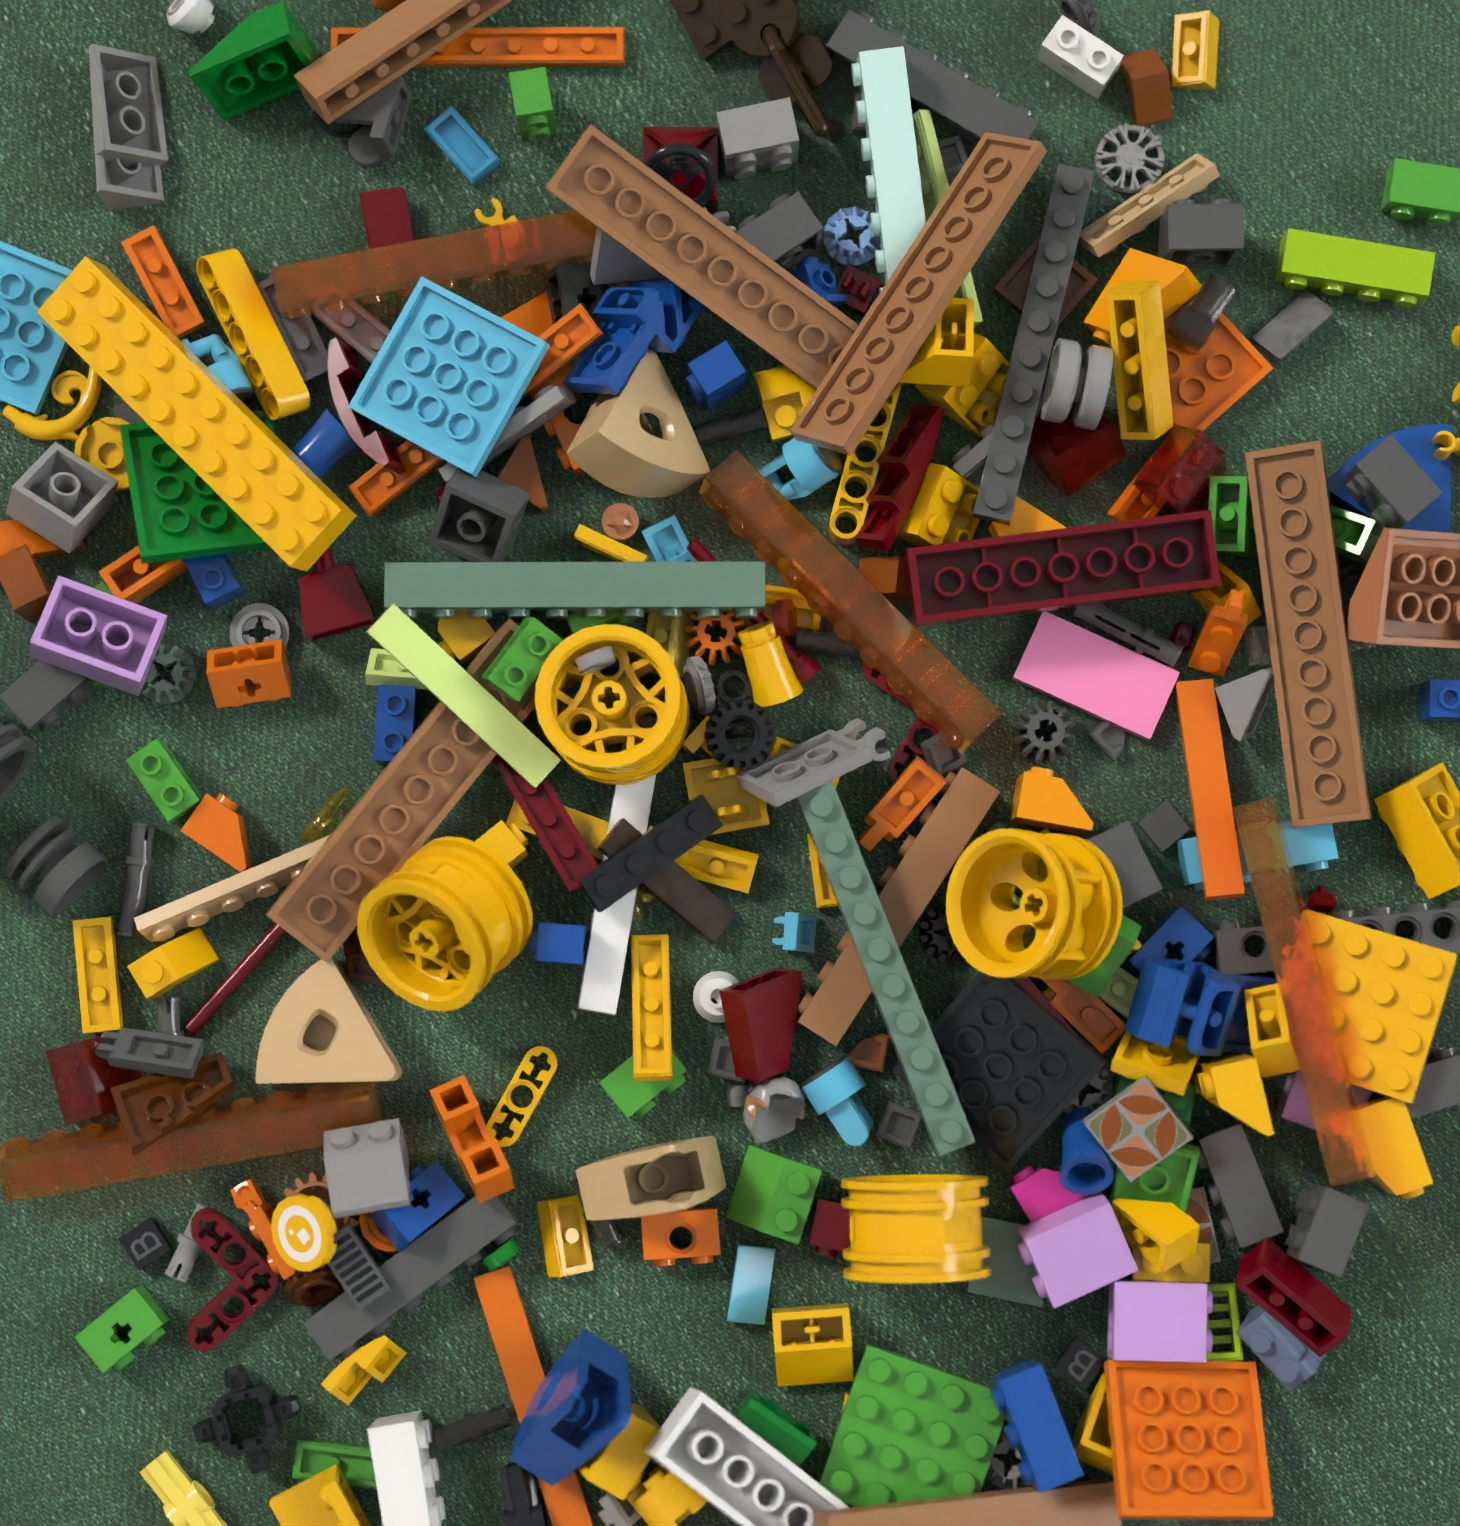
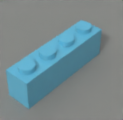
[1175,820,1339,891]

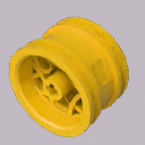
[535,624,690,785]
[357,836,533,1012]
[841,1174,991,1283]

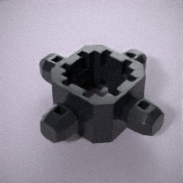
[193,1364,302,1474]

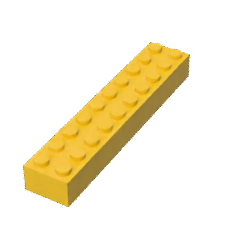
[37,256,357,572]

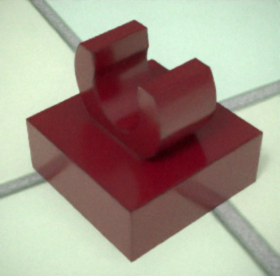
[837,265,881,317]

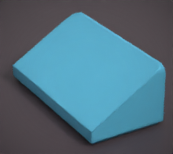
[727,1243,776,1325]

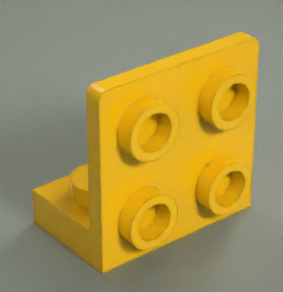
[269,1464,372,1526]

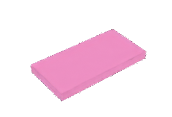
[1012,611,1180,741]

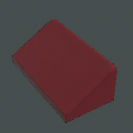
[359,188,416,266]

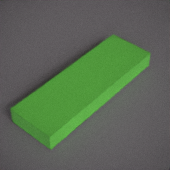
[292,1439,377,1489]

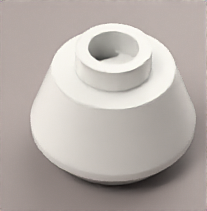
[166,0,215,34]
[693,971,739,1023]

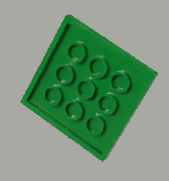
[120,410,275,564]

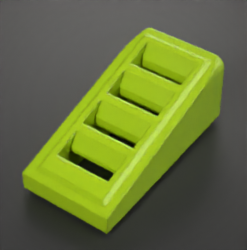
[1206,1283,1243,1361]

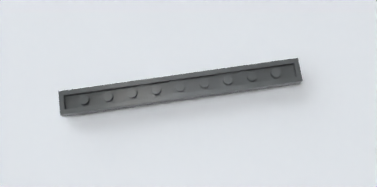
[973,164,1095,525]

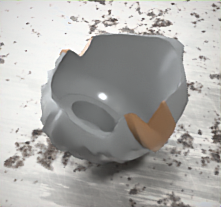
[743,1077,807,1144]

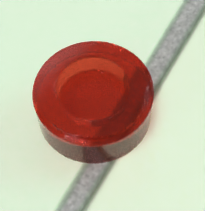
[773,598,797,637]

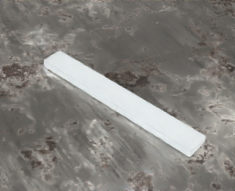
[577,715,658,1016]

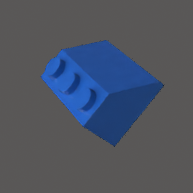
[990,1358,1084,1493]

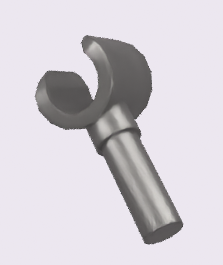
[727,1077,777,1107]

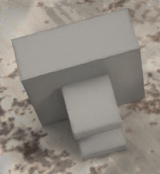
[597,1492,641,1526]

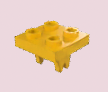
[683,758,770,836]

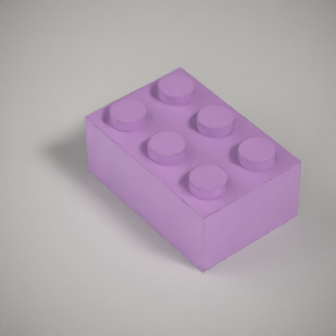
[30,575,167,696]

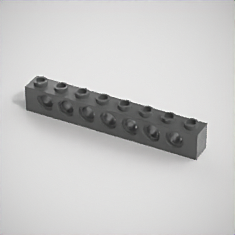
[1210,900,1460,975]

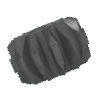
[1012,701,1076,764]

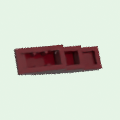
[855,405,943,550]

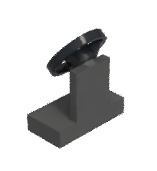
[313,75,412,159]

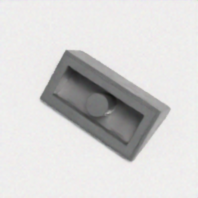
[1251,290,1335,366]

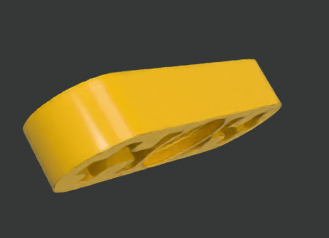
[486,1046,558,1147]

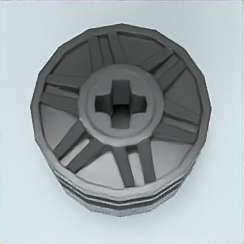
[4,815,108,917]

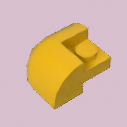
[753,365,817,443]

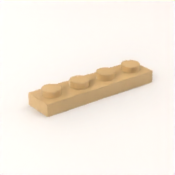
[1079,153,1220,258]

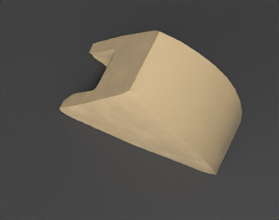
[567,349,711,498]
[255,955,403,1084]
[576,1136,726,1221]

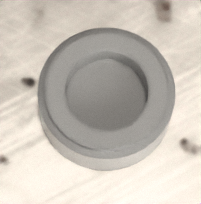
[575,646,616,675]

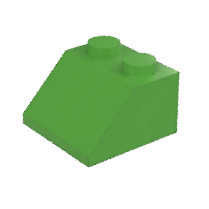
[726,1145,822,1244]

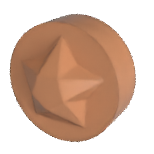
[602,503,639,542]

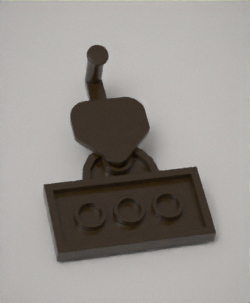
[669,0,845,141]

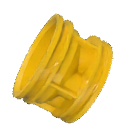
[946,829,1123,980]

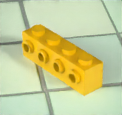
[1106,280,1174,440]

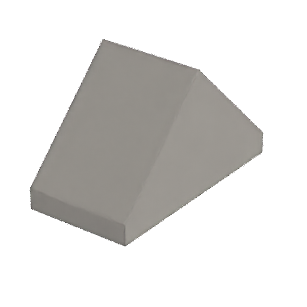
[1215,667,1274,741]

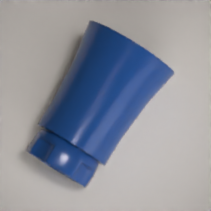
[291,408,360,479]
[1059,1108,1114,1195]

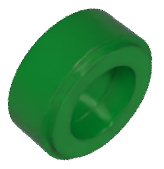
[482,1237,520,1271]

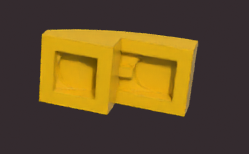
[321,1335,407,1406]

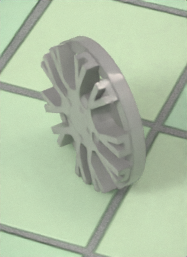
[1095,124,1165,194]

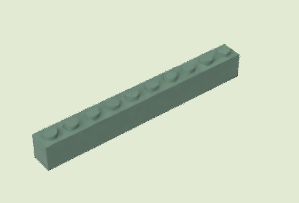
[384,561,765,619]
[796,781,975,1156]

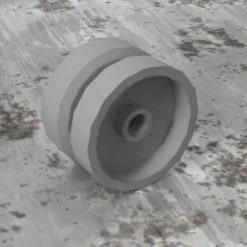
[1041,338,1113,430]

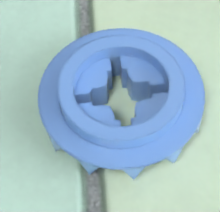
[823,206,880,266]

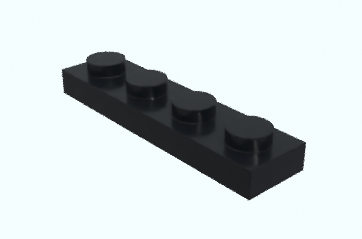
[577,794,723,912]

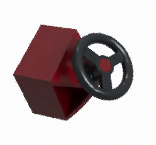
[643,127,718,212]

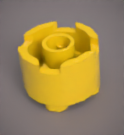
[626,1463,707,1526]

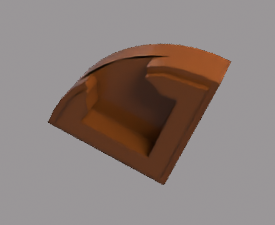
[848,1034,890,1072]

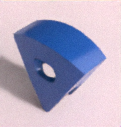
[1328,424,1452,533]
[510,1329,631,1486]

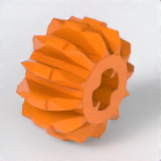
[684,612,746,666]

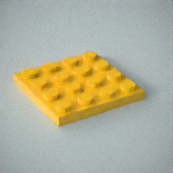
[1283,909,1458,1104]

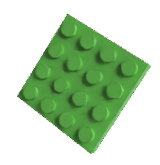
[818,1343,1006,1507]

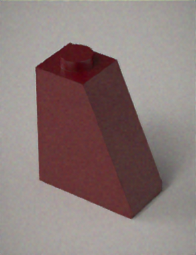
[719,968,802,1084]

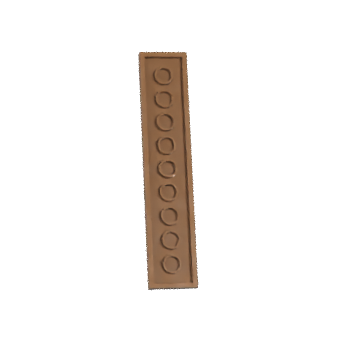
[545,124,859,389]
[789,132,1047,455]
[1245,440,1371,828]
[266,618,539,963]

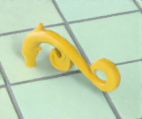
[2,367,102,441]

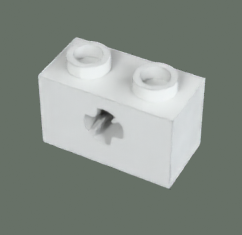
[1037,15,1124,99]

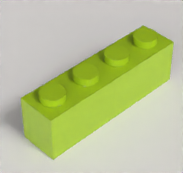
[1275,228,1436,308]

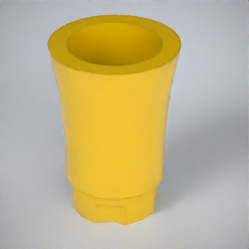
[738,621,804,708]

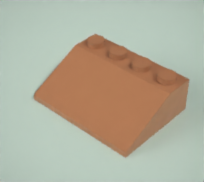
[1346,528,1460,649]

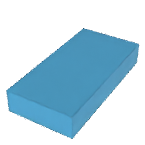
[424,105,501,186]

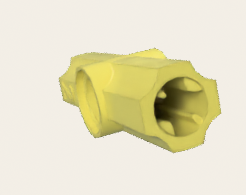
[140,1450,228,1526]

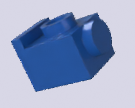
[790,257,848,308]

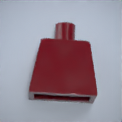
[299,548,378,642]

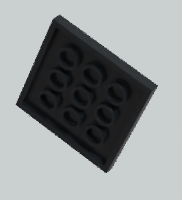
[892,971,1107,1173]

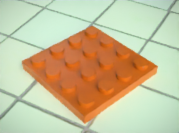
[1104,1359,1274,1520]

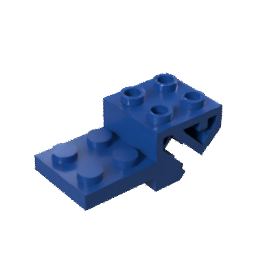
[563,278,704,395]
[1124,957,1284,1057]

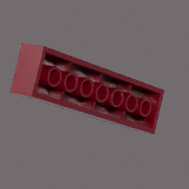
[905,510,1221,628]

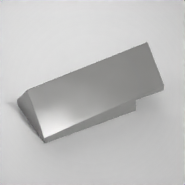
[89,44,168,211]

